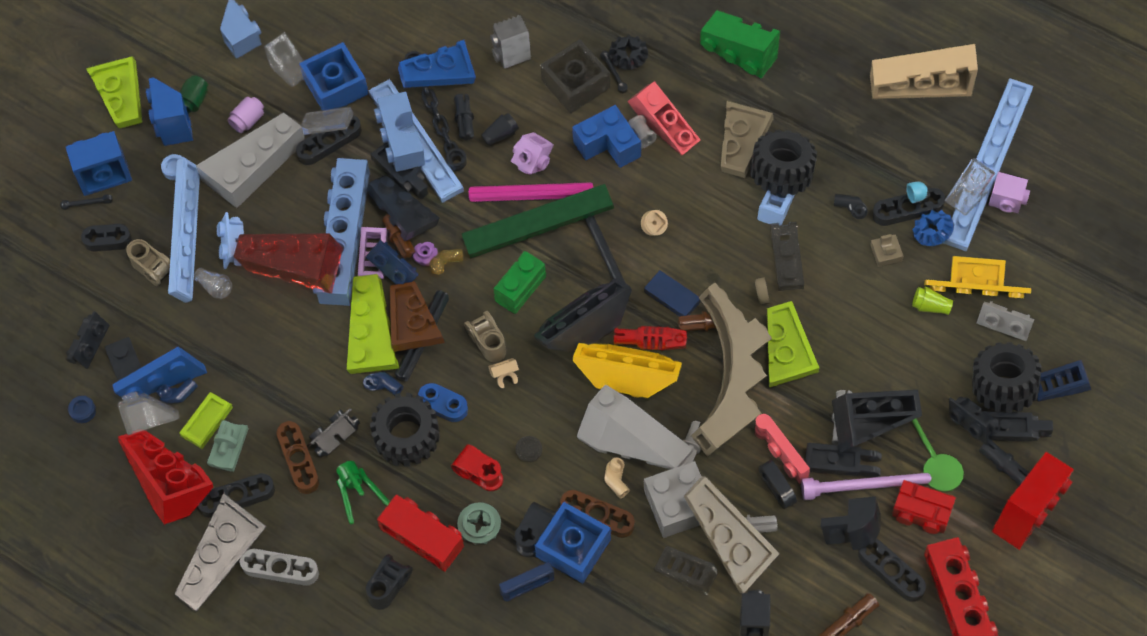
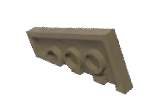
[684,476,779,593]

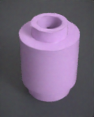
[228,97,264,133]

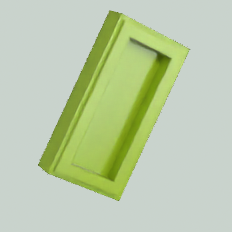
[179,392,233,449]

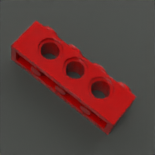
[924,537,998,636]

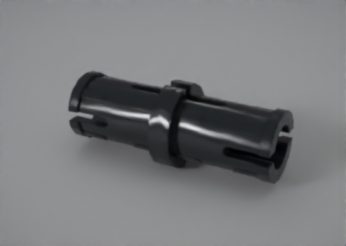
[979,439,1030,486]

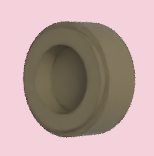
[755,277,770,304]

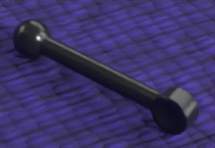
[600,51,628,93]
[60,194,113,210]

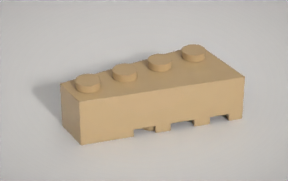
[870,44,978,99]

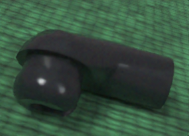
[834,194,868,219]

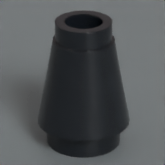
[481,113,519,146]

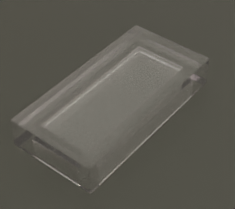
[301,107,354,135]

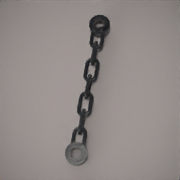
[404,51,467,171]

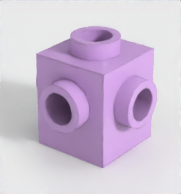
[511,132,554,174]

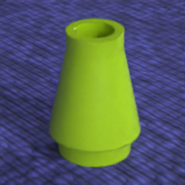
[912,286,953,315]

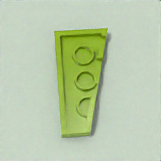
[347,274,399,374]

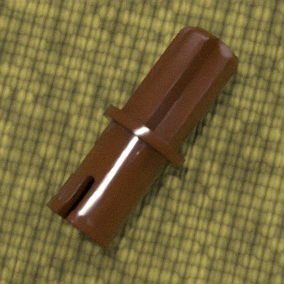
[382,214,415,258]
[678,311,716,332]

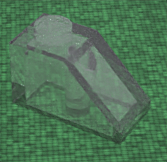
[118,392,180,435]

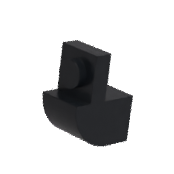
[821,496,881,550]

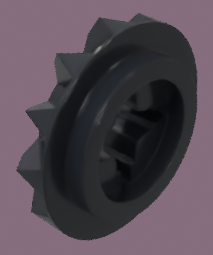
[609,33,648,70]

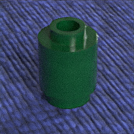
[179,75,208,113]

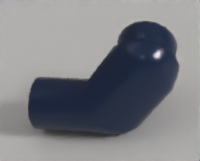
[157,378,198,403]

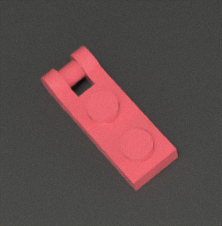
[755,414,810,484]

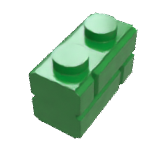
[493,251,546,314]

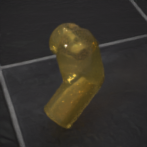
[429,249,464,274]

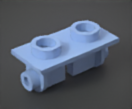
[217,212,247,269]

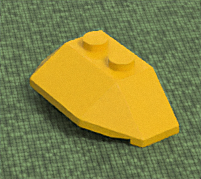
[573,343,682,398]

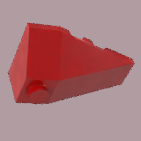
[118,428,213,525]

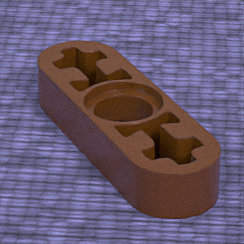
[277,421,319,494]
[560,490,635,538]

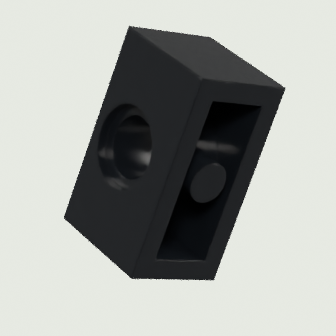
[740,590,770,636]

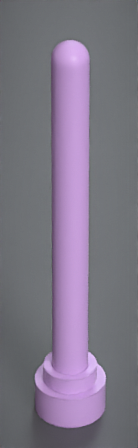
[801,473,932,500]

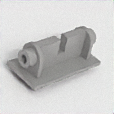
[976,301,1035,341]

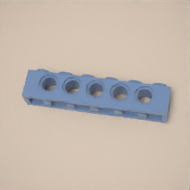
[313,158,370,306]

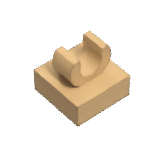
[488,358,519,388]

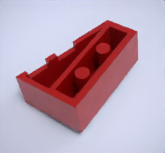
[992,452,1074,550]

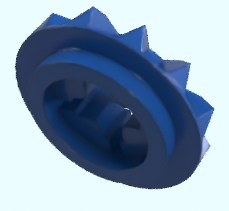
[912,210,954,246]

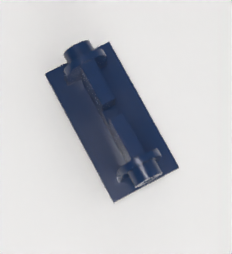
[365,240,419,284]

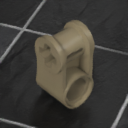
[126,239,170,287]
[464,310,506,362]

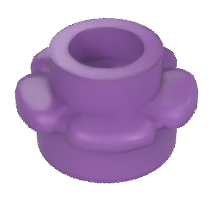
[413,242,438,266]

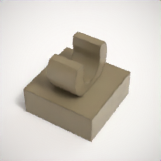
[870,234,904,267]

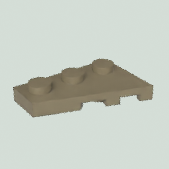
[721,101,773,178]

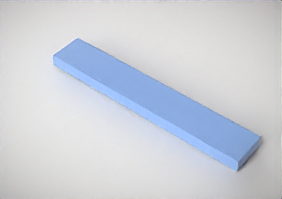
[368,79,464,203]
[168,157,200,303]

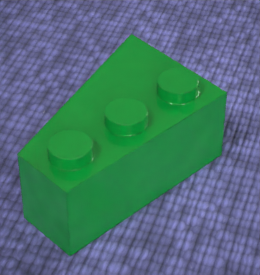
[700,10,780,79]

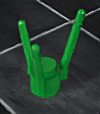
[336,461,390,524]

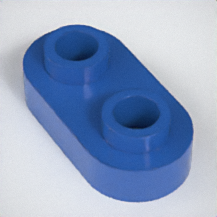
[418,383,468,422]

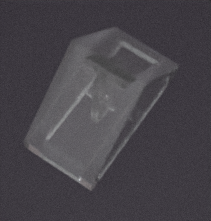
[264,32,303,87]

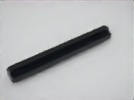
[395,290,449,382]

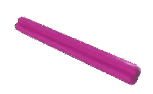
[469,183,593,202]

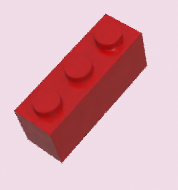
[377,494,464,572]

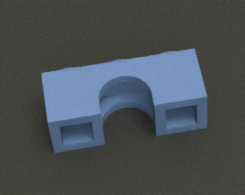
[374,92,425,172]

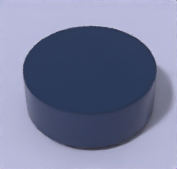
[68,396,96,423]

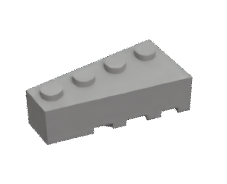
[196,113,305,208]

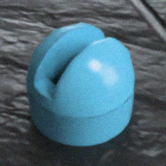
[906,182,928,203]

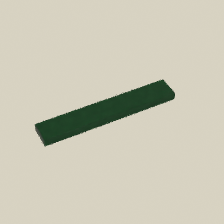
[462,184,614,259]

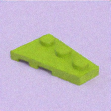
[767,301,819,388]

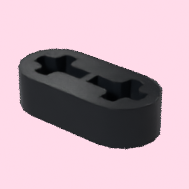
[81,224,132,252]
[758,460,797,509]

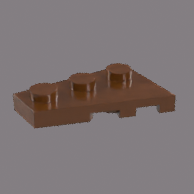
[390,281,445,352]

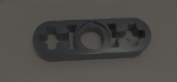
[296,115,362,165]
[873,188,945,226]
[198,473,275,518]
[858,538,926,602]

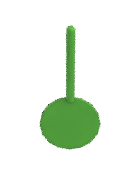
[912,419,964,492]

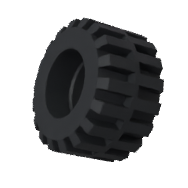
[750,130,817,196]
[972,342,1041,413]
[370,393,440,467]

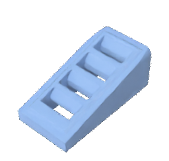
[757,190,795,227]

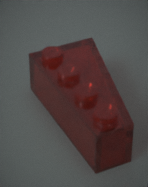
[234,233,343,294]

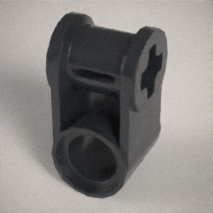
[515,502,556,557]
[366,554,413,610]

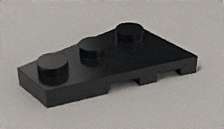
[366,175,440,241]

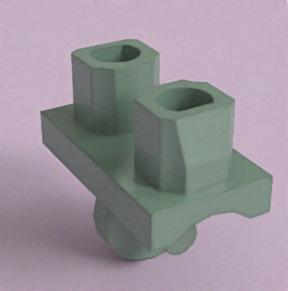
[207,420,249,472]

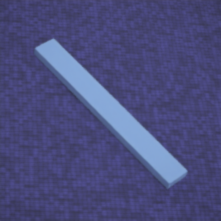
[943,78,1033,252]

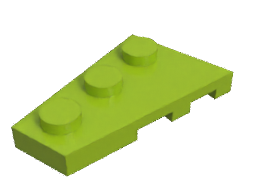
[86,57,142,129]

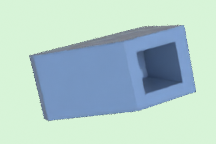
[220,0,261,59]

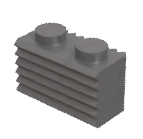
[490,15,531,69]

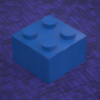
[299,42,369,115]
[65,131,132,196]
[535,502,611,584]

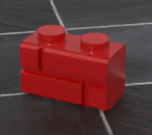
[892,480,956,534]

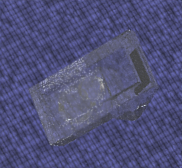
[945,158,995,215]

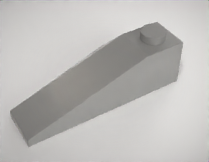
[577,384,693,469]

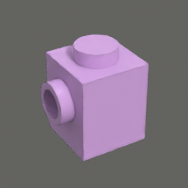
[988,172,1030,213]

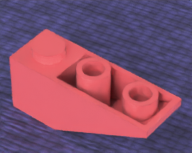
[627,81,700,156]

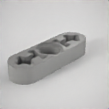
[240,549,319,585]

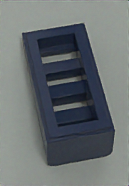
[1037,360,1091,402]

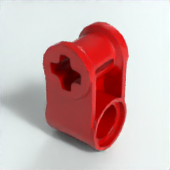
[451,444,503,491]

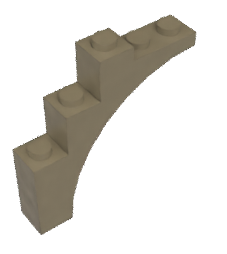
[691,283,772,457]

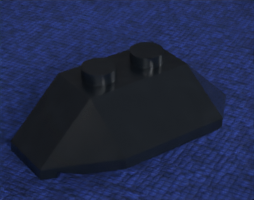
[534,278,632,353]

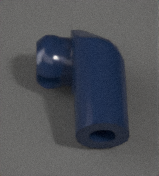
[363,372,404,395]

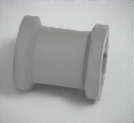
[628,115,657,149]

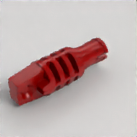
[614,326,687,350]

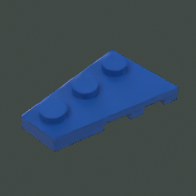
[398,40,476,88]
[112,346,207,402]

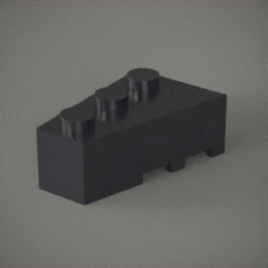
[832,390,922,453]

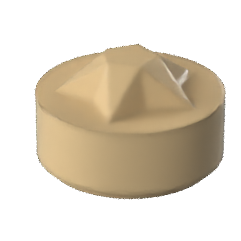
[641,210,668,236]

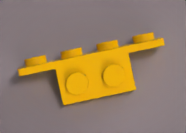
[924,256,1031,298]

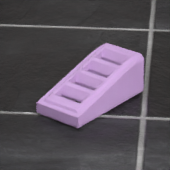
[358,227,388,279]

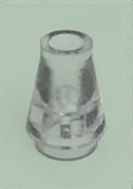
[194,267,232,299]

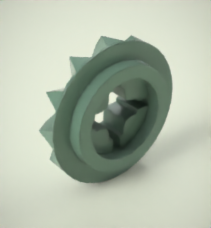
[457,503,501,545]

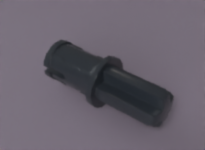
[454,93,474,141]

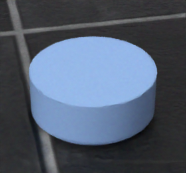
[161,154,183,180]

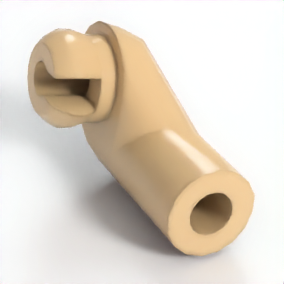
[604,457,630,499]

